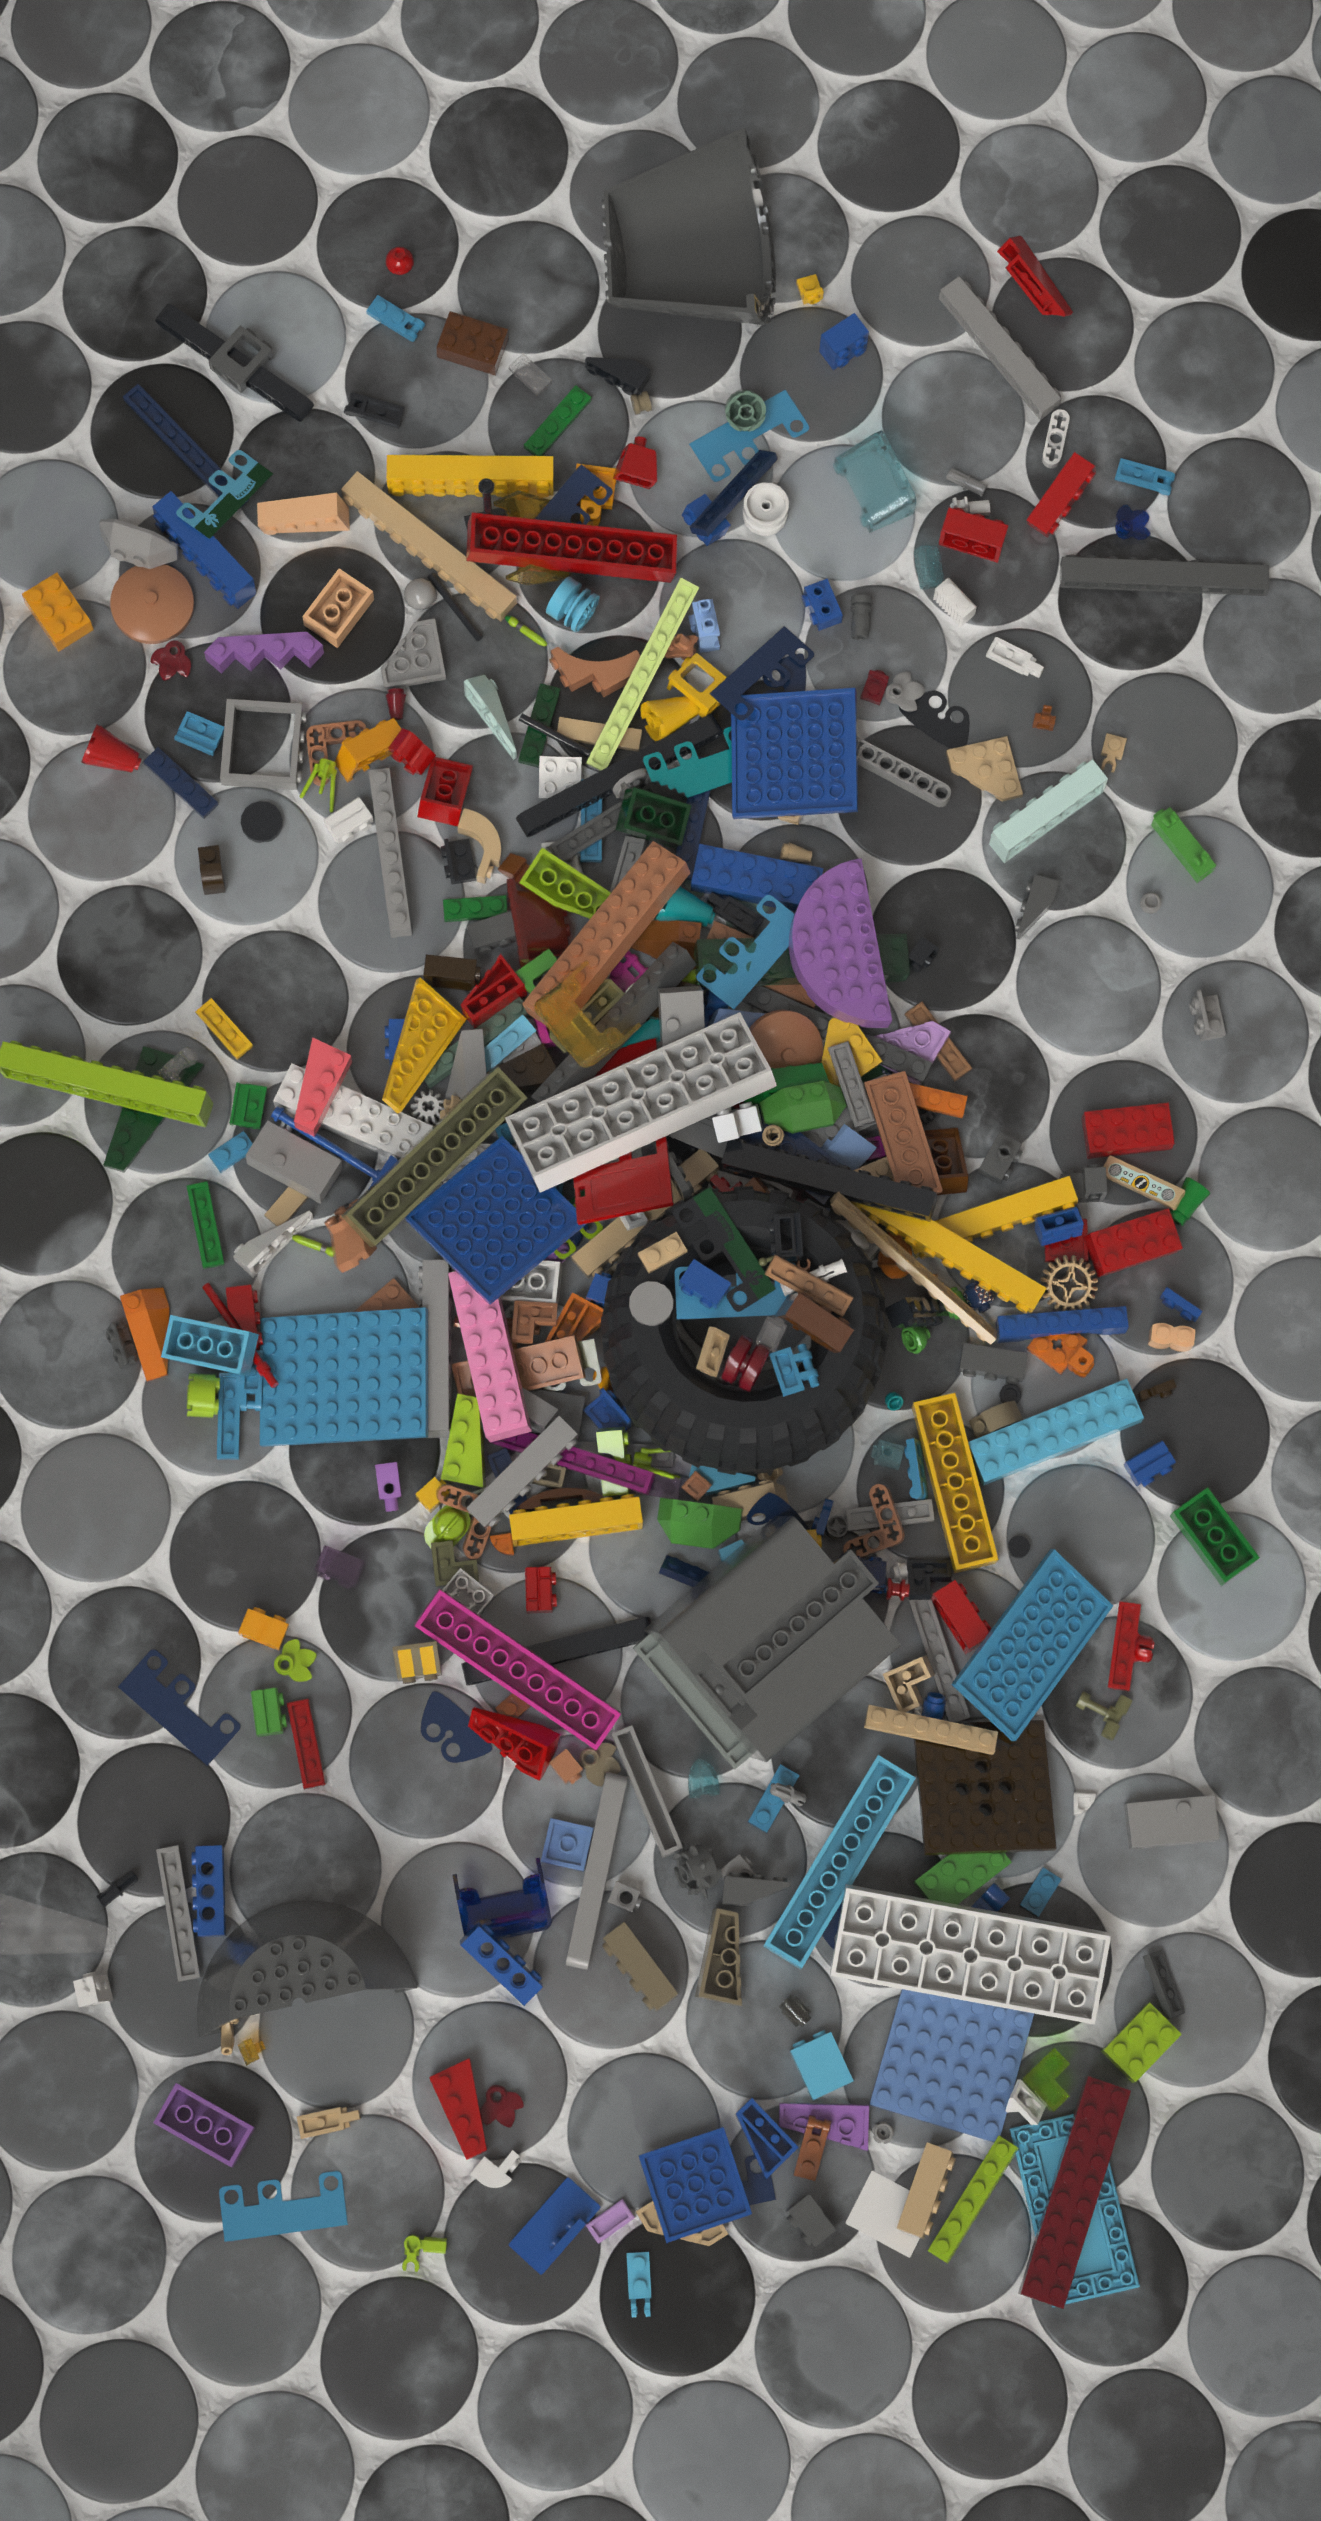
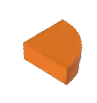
[490,1533,514,1556]

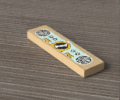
[1103,1155,1186,1210]

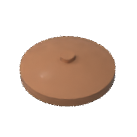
[110,564,194,644]
[749,1010,823,1068]

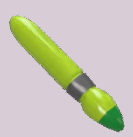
[505,615,547,646]
[292,1235,333,1257]

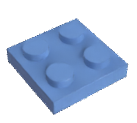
[541,1818,594,1872]

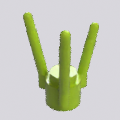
[299,758,337,813]
[633,1448,681,1480]

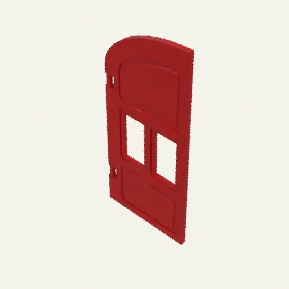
[573,1038,674,1225]

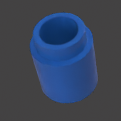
[921,1692,946,1720]

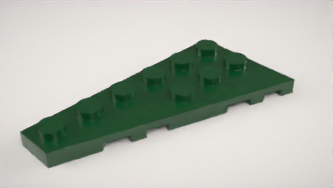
[103,1046,205,1173]

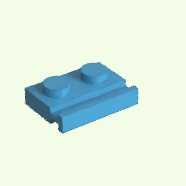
[174,711,224,756]

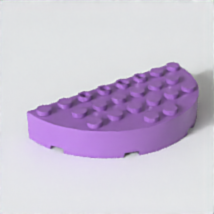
[789,858,892,1028]

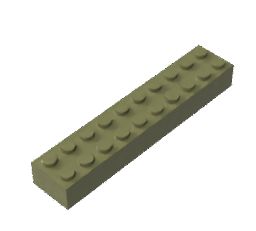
[341,1067,527,1247]

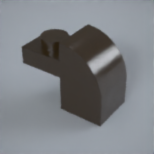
[198,845,226,895]

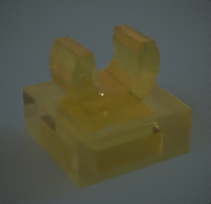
[238,2038,266,2066]

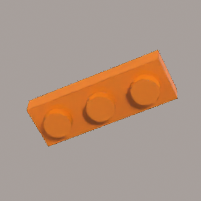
[909,1083,968,1118]

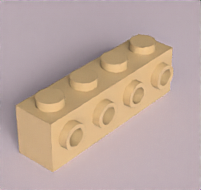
[897,2142,956,2239]

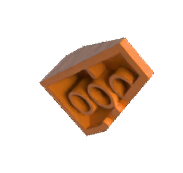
[120,1288,170,1382]

